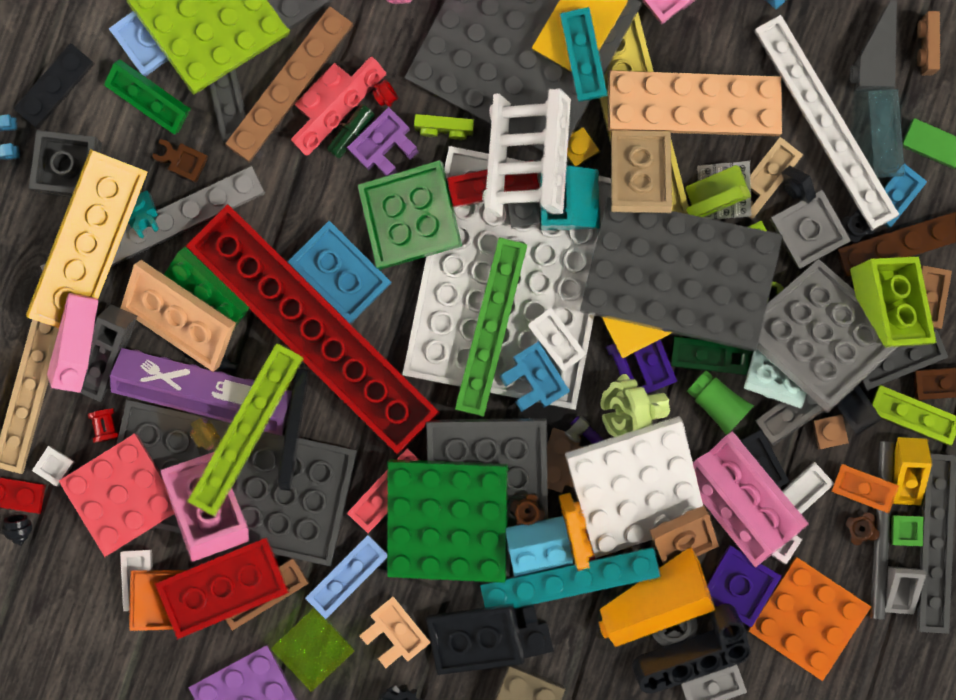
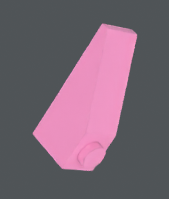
[47,293,98,393]

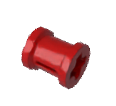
[87,408,119,443]

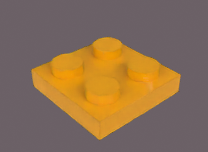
[558,493,593,570]

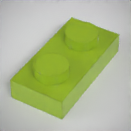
[414,114,474,140]

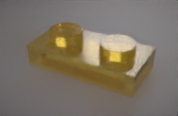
[190,417,222,450]

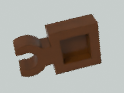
[152,139,208,183]

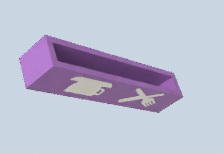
[110,348,292,436]

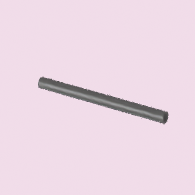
[870,441,895,620]

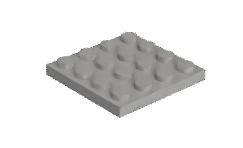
[757,259,898,412]

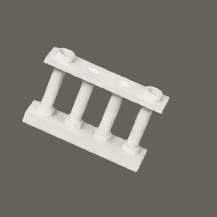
[483,89,571,217]

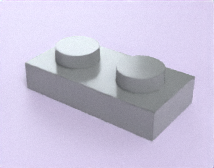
[680,665,747,700]

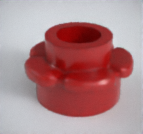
[372,80,398,107]

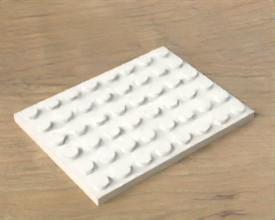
[402,146,611,410]

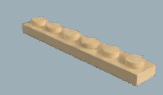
[0,319,59,474]

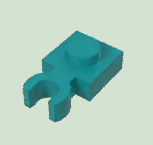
[128,190,159,238]

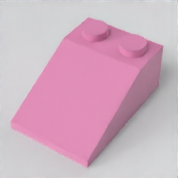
[160,452,249,562]

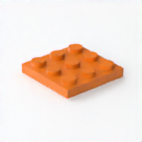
[747,557,871,681]

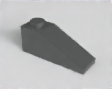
[850,0,897,93]
[81,304,137,402]

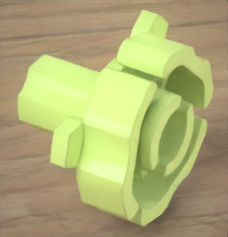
[600,374,670,437]

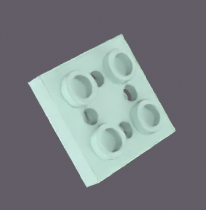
[744,349,806,408]

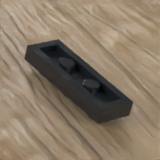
[14,43,95,129]

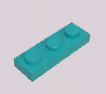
[560,7,608,102]

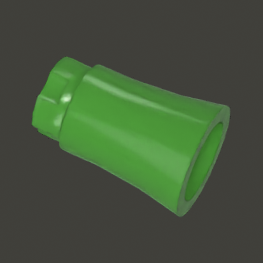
[687,371,754,435]

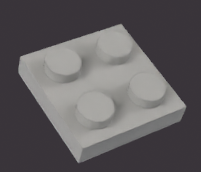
[770,190,851,270]

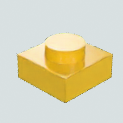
[567,127,600,167]

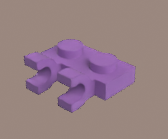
[347,107,418,176]

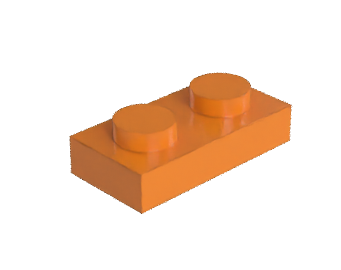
[831,464,900,513]

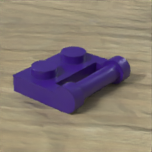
[606,340,677,394]

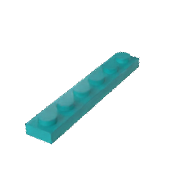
[480,547,661,608]

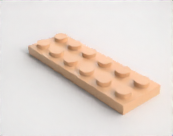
[608,71,782,136]

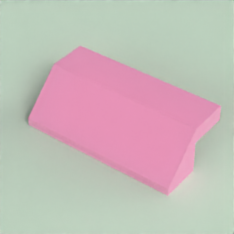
[693,431,809,567]

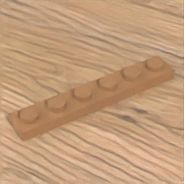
[225,6,353,163]

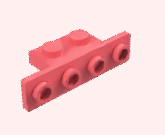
[291,57,386,156]

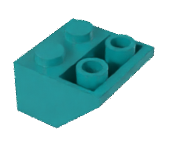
[539,166,600,230]

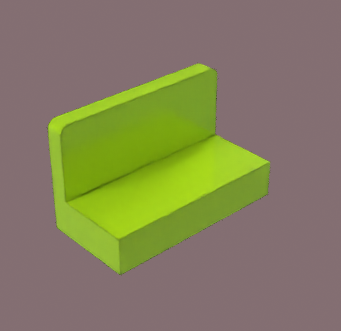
[686,165,751,218]

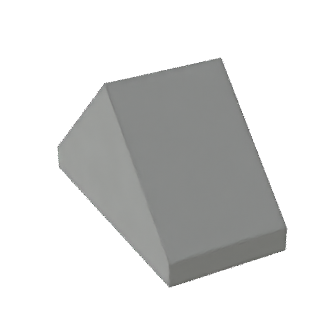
[885,566,926,614]

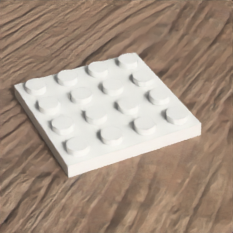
[565,416,703,558]

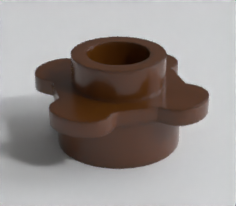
[510,494,545,525]
[846,512,880,546]

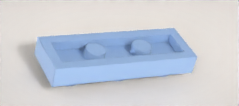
[305,535,387,619]

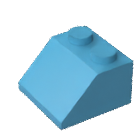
[506,516,573,577]

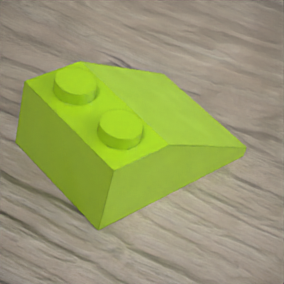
[850,257,937,347]

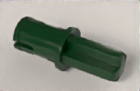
[327,104,375,158]

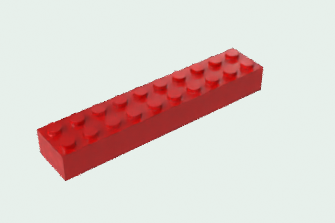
[186,204,440,454]

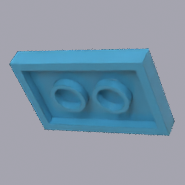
[288,221,392,324]

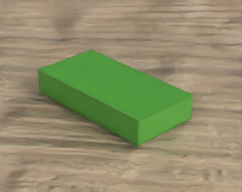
[901,118,956,169]

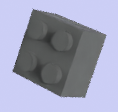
[29,130,102,197]

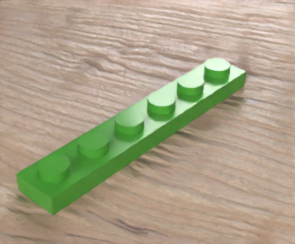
[455,237,528,417]

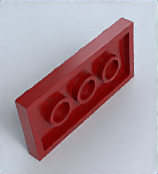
[155,537,289,639]

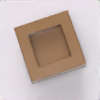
[812,415,849,449]

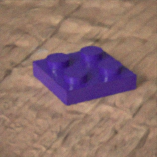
[707,545,782,627]

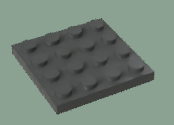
[427,418,548,527]

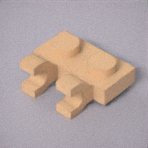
[360,597,431,668]

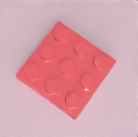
[59,434,175,557]

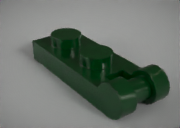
[671,337,754,376]

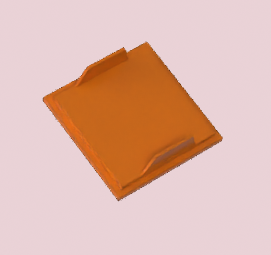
[129,570,187,631]

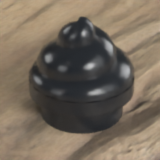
[2,514,32,546]

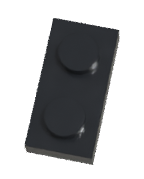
[740,429,790,487]

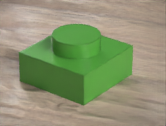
[891,515,924,546]

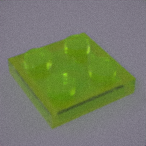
[271,608,355,692]

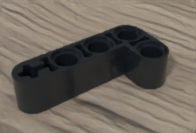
[632,603,751,694]

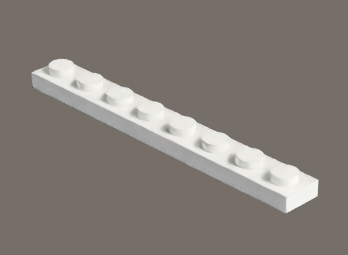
[755,15,899,231]

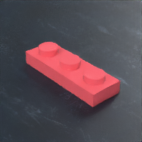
[347,448,420,533]

